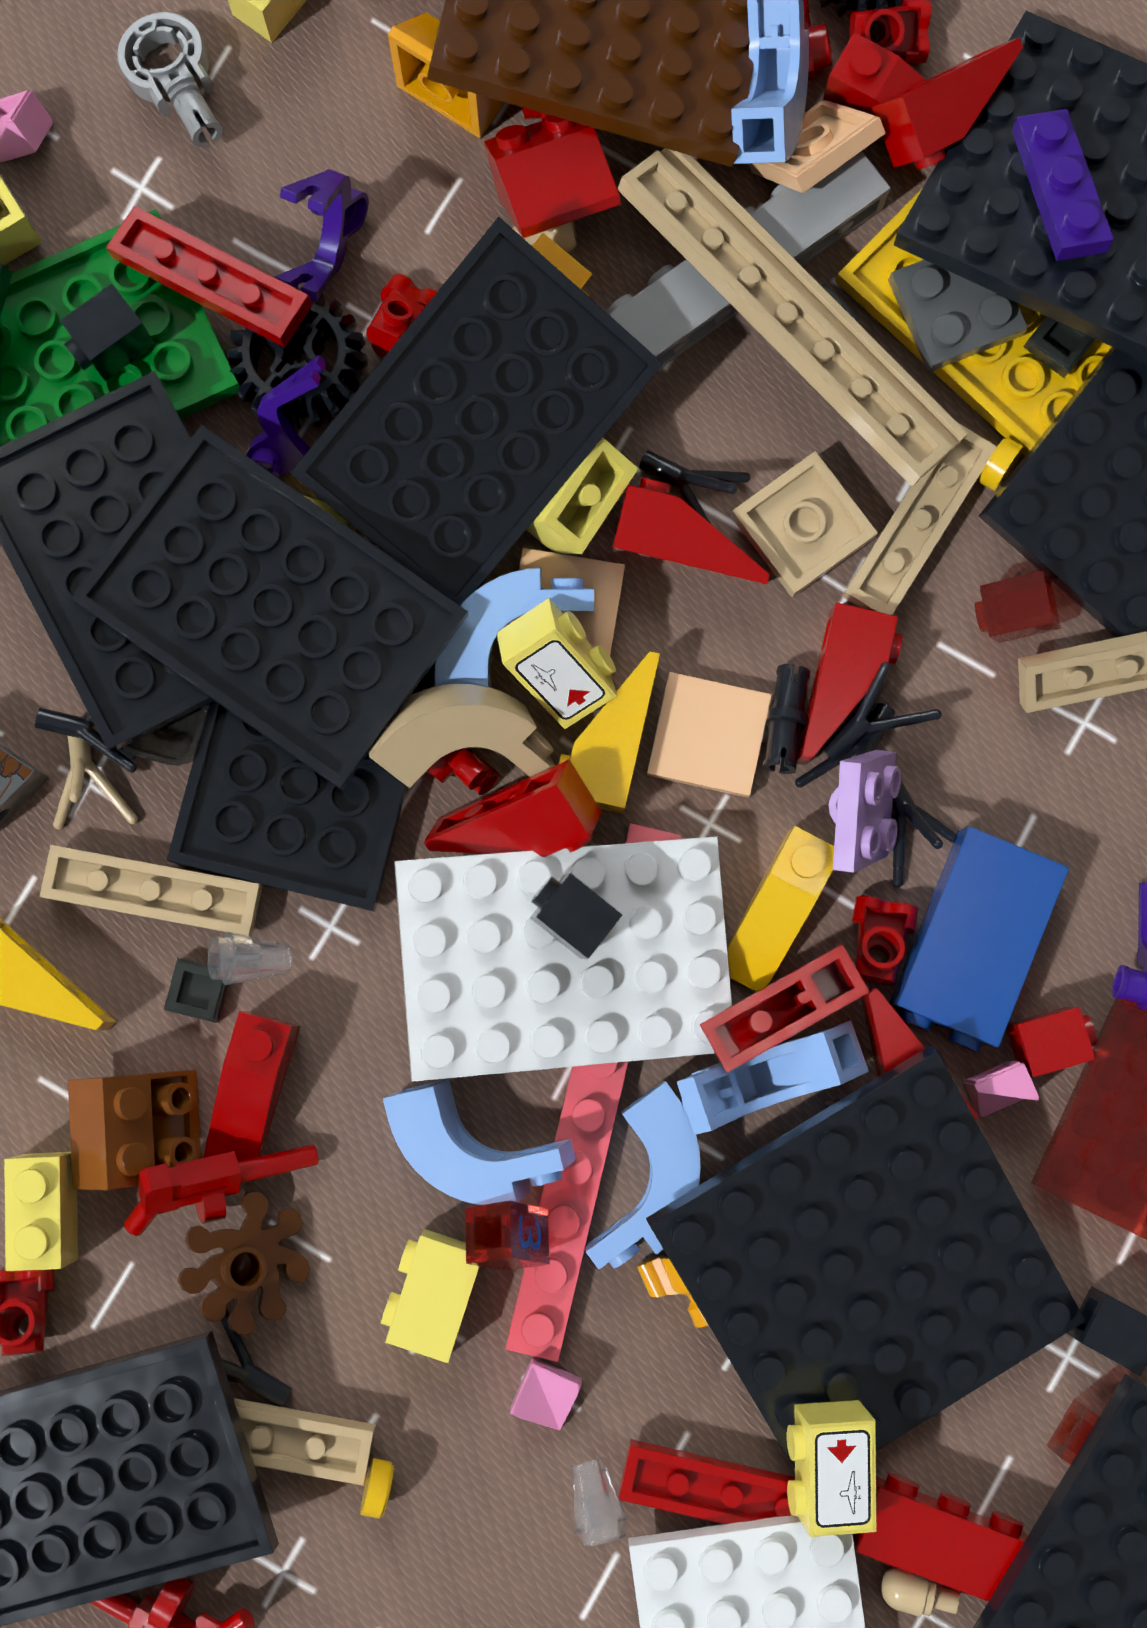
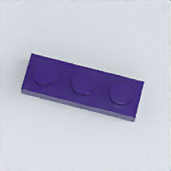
[1012,109,1114,261]

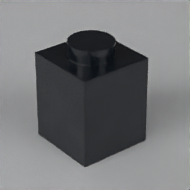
[60,284,155,381]
[530,873,622,959]
[1067,1286,1147,1376]

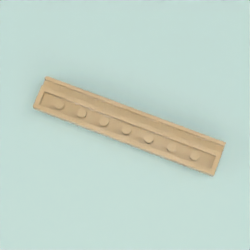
[617,148,968,486]

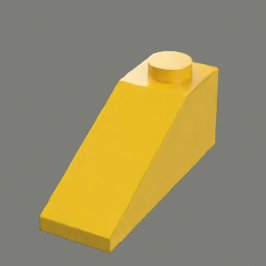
[559,651,660,814]
[727,826,834,992]
[0,918,116,1030]

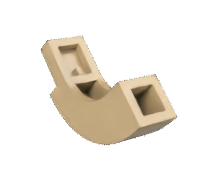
[368,684,555,788]

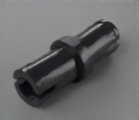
[762,664,810,774]

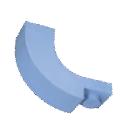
[731,0,809,164]
[435,567,594,688]
[677,1020,869,1135]
[383,1079,576,1206]
[585,1080,701,1270]

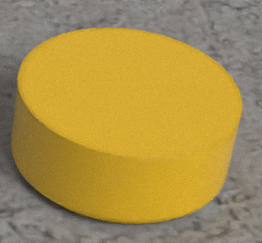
[979,437,1024,492]
[360,1458,394,1519]

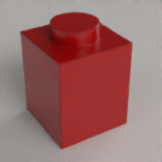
[1006,1007,1097,1077]

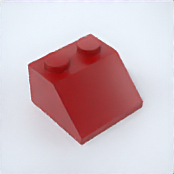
[483,114,621,238]

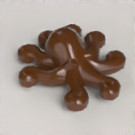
[178,1191,310,1335]

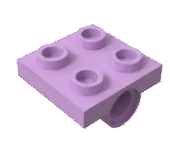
[828,750,901,873]

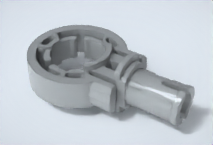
[117,12,223,147]

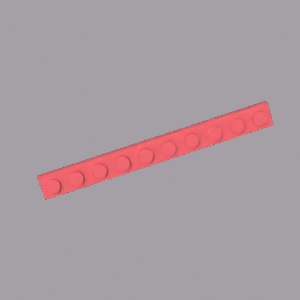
[505,823,681,1362]

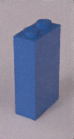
[889,826,1069,1053]

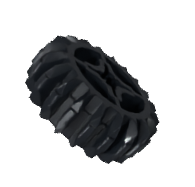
[226,286,368,430]

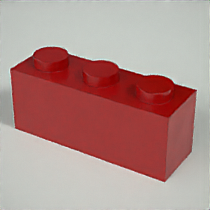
[852,1473,1028,1602]

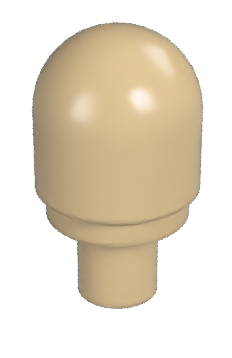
[881,1566,960,1617]

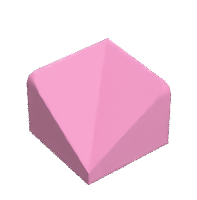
[0,90,53,163]
[963,1060,1039,1117]
[510,1356,582,1431]

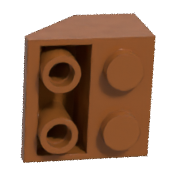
[68,1070,201,1190]

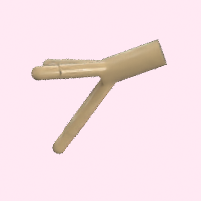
[53,736,138,830]

